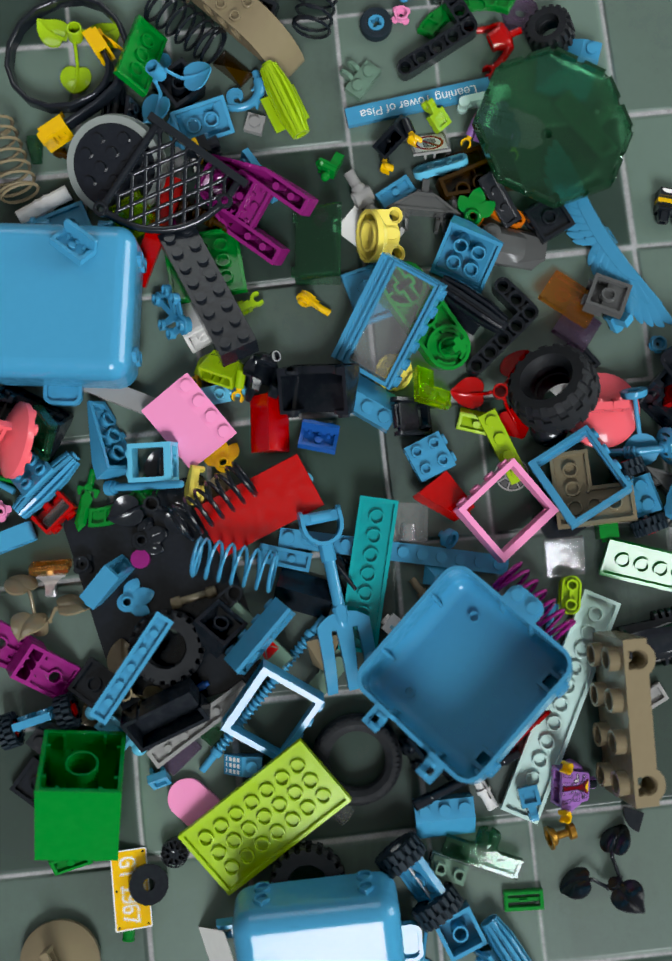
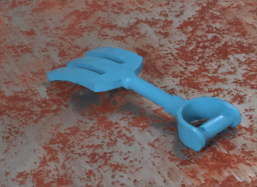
[297,504,375,696]

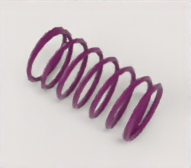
[491,561,576,641]

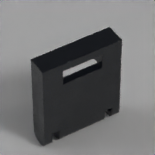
[390,396,433,436]

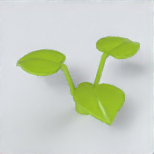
[36,18,120,94]

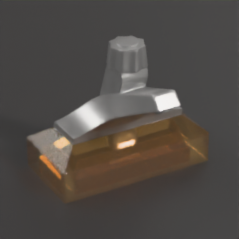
[28,559,72,598]

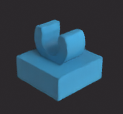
[147,766,173,790]

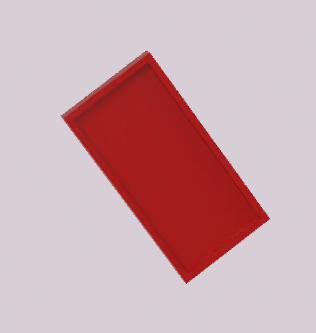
[194,453,324,556]

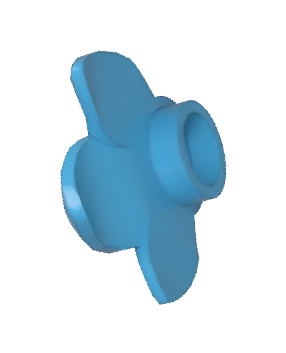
[117,578,155,617]

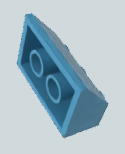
[351,374,396,433]
[412,792,476,839]

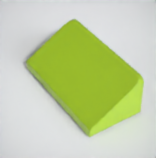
[456,407,486,436]

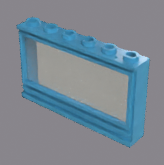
[331,252,448,390]

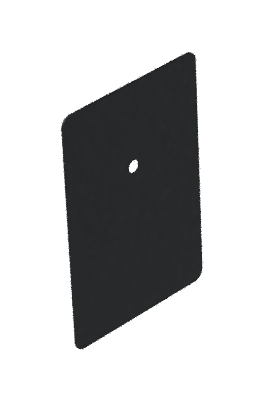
[64,475,262,710]

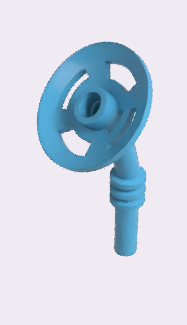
[609,427,672,465]

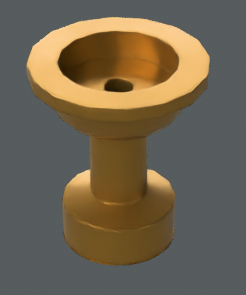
[544,822,578,850]

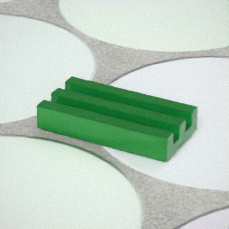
[502,887,544,912]

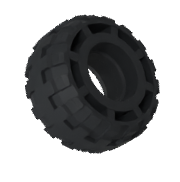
[507,343,601,434]

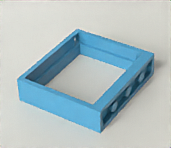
[528,425,633,530]
[220,658,325,759]

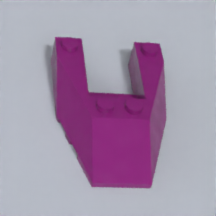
[194,154,319,266]

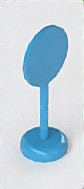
[620,387,659,466]

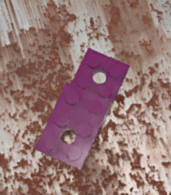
[0,620,82,699]

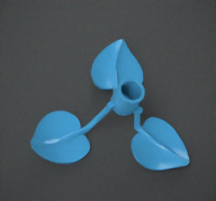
[142,52,212,124]

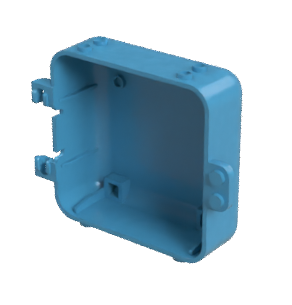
[0,217,147,406]
[357,566,573,784]
[216,870,424,961]

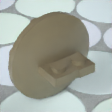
[20,918,101,961]

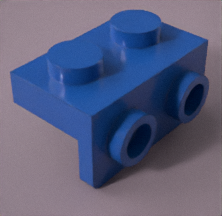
[297,419,340,455]

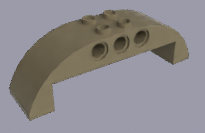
[180,0,305,78]

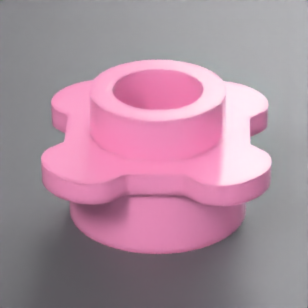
[391,5,410,25]
[0,500,12,522]

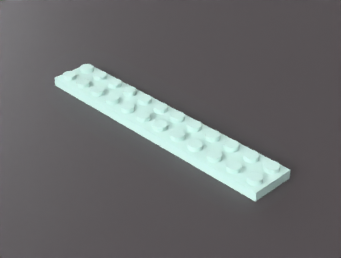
[500,589,621,825]

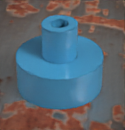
[438,528,459,549]

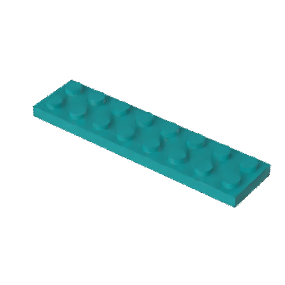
[338,495,399,653]

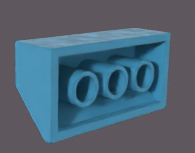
[224,597,296,675]

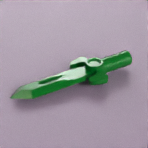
[74,469,100,532]

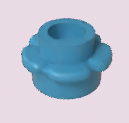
[648,335,667,354]

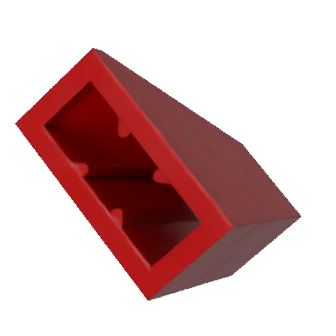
[413,470,475,522]

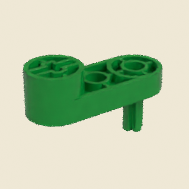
[379,261,471,371]

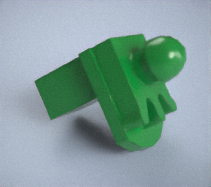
[316,152,344,182]

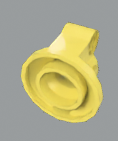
[356,207,405,263]

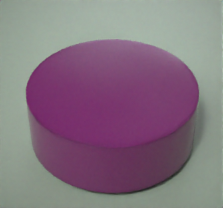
[130,550,151,569]

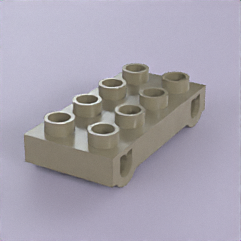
[586,630,666,809]

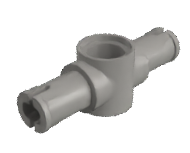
[344,169,376,211]

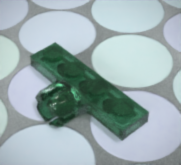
[441,825,523,880]

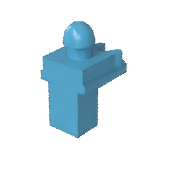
[603,312,634,334]

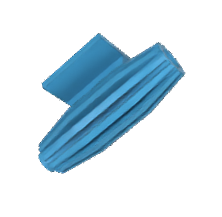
[10,450,80,520]
[473,914,532,961]

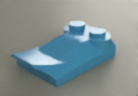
[167,95,236,150]

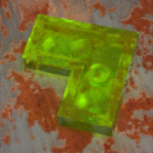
[413,366,451,410]

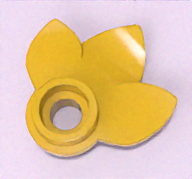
[204,442,240,473]

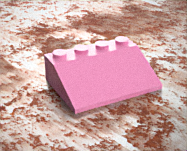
[141,373,237,468]

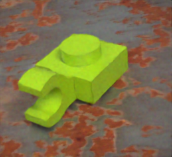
[421,98,452,134]
[237,291,264,316]

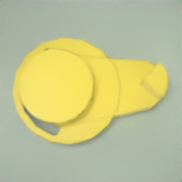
[184,465,205,505]

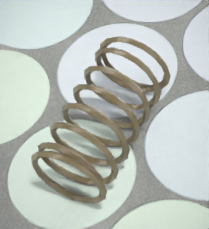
[0,114,40,204]

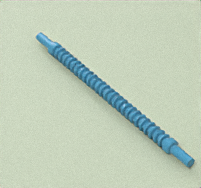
[199,615,326,773]

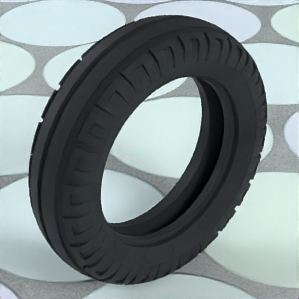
[313,713,402,806]

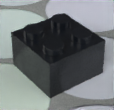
[152,57,206,112]

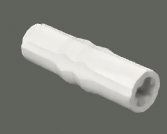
[15,185,72,223]

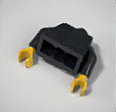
[372,115,422,175]

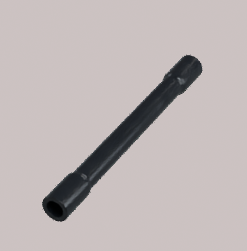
[412,747,521,811]

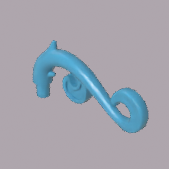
[195,70,265,112]

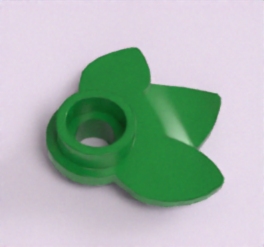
[457,187,496,225]

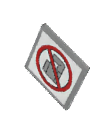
[409,132,451,160]

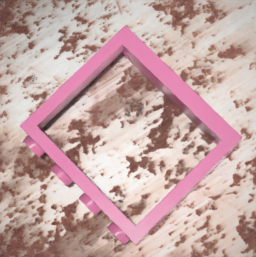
[453,458,559,563]

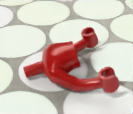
[464,22,522,79]

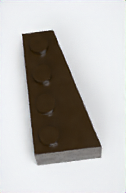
[435,150,522,201]

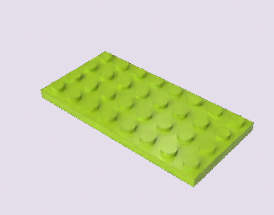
[178,738,352,896]

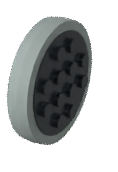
[67,114,168,218]

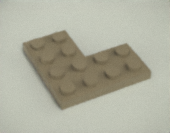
[549,449,638,530]

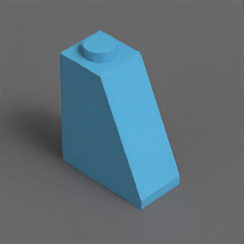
[79,554,136,610]

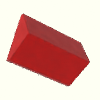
[250,393,289,453]

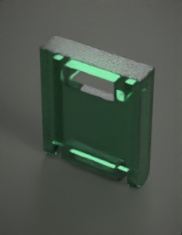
[32,405,58,461]

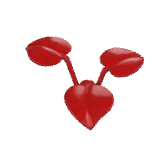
[450,350,529,439]

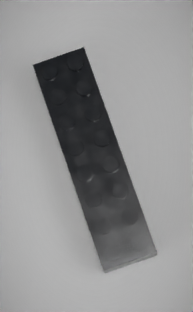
[158,226,259,367]

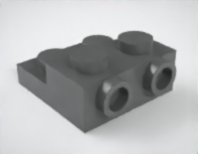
[580,273,633,319]

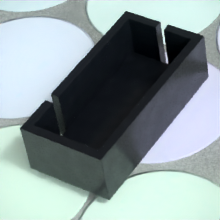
[120,677,211,753]

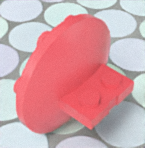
[569,373,640,448]
[0,401,38,479]

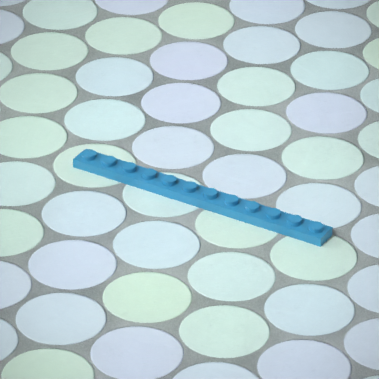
[278,527,509,575]

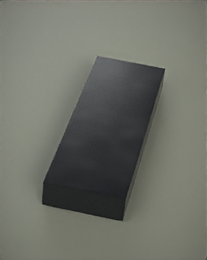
[477,169,522,229]

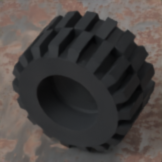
[524,4,575,59]

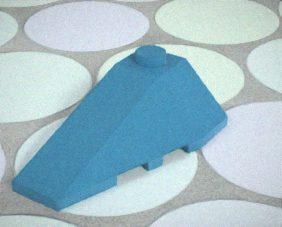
[87,401,140,479]

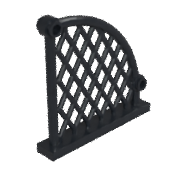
[93,111,250,234]

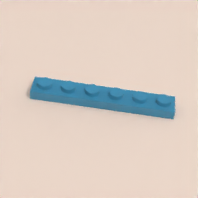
[88,611,174,725]

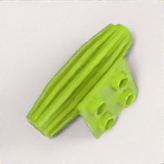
[260,60,310,140]

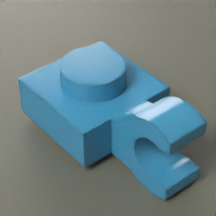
[516,784,542,822]

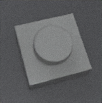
[243,112,267,137]

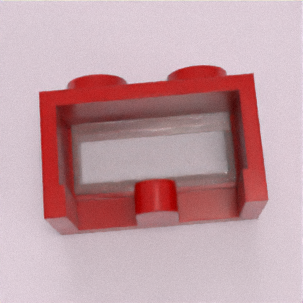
[30,491,78,535]

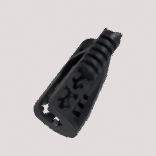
[616,606,672,666]

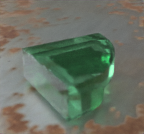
[200,727,224,747]

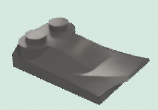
[482,223,548,271]

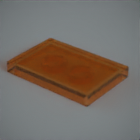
[538,270,594,329]

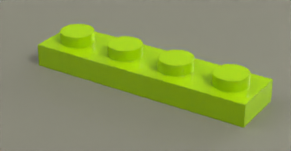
[477,408,526,485]

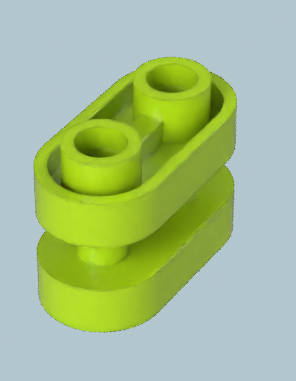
[557,575,582,615]

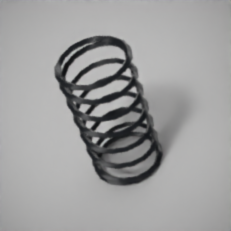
[143,0,227,64]
[292,0,338,39]
[168,461,258,542]

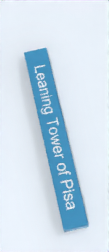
[344,77,491,129]

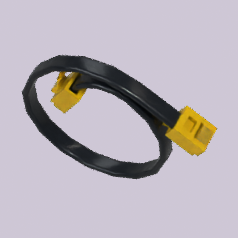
[4,0,127,153]

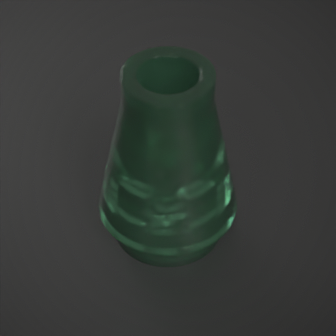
[25,135,44,165]

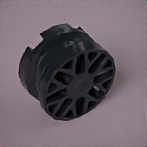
[160,836,190,868]

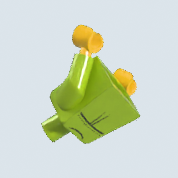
[191,350,246,403]

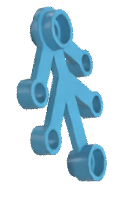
[151,284,192,340]

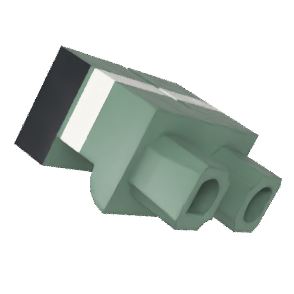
[428,849,469,886]

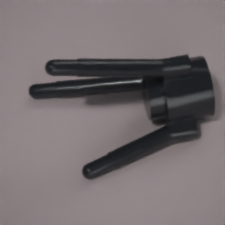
[335,556,357,596]

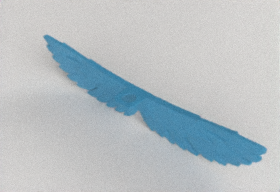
[542,140,672,327]

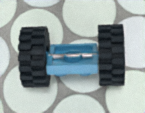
[374,831,464,933]

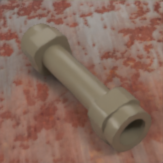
[170,585,218,610]

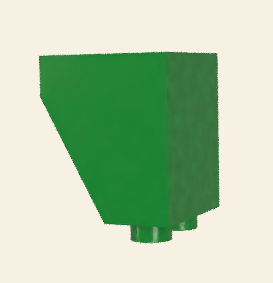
[34,730,126,861]

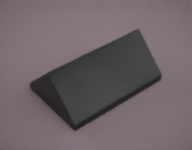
[273,567,332,618]

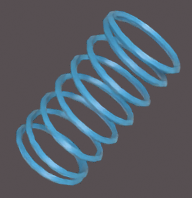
[189,536,279,594]

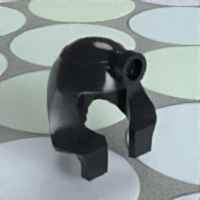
[243,350,281,402]

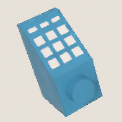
[224,753,263,777]

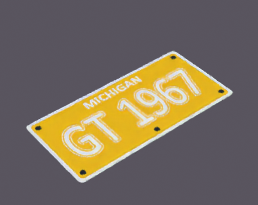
[110,847,153,933]

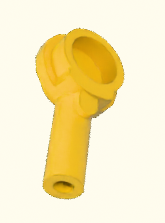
[296,290,332,316]

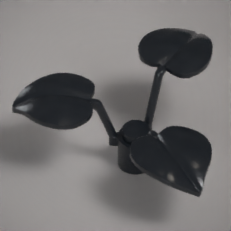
[107,448,197,534]
[560,824,645,914]

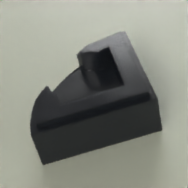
[623,806,644,832]

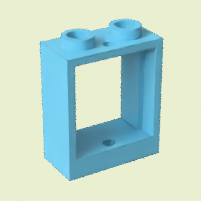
[125,441,179,483]

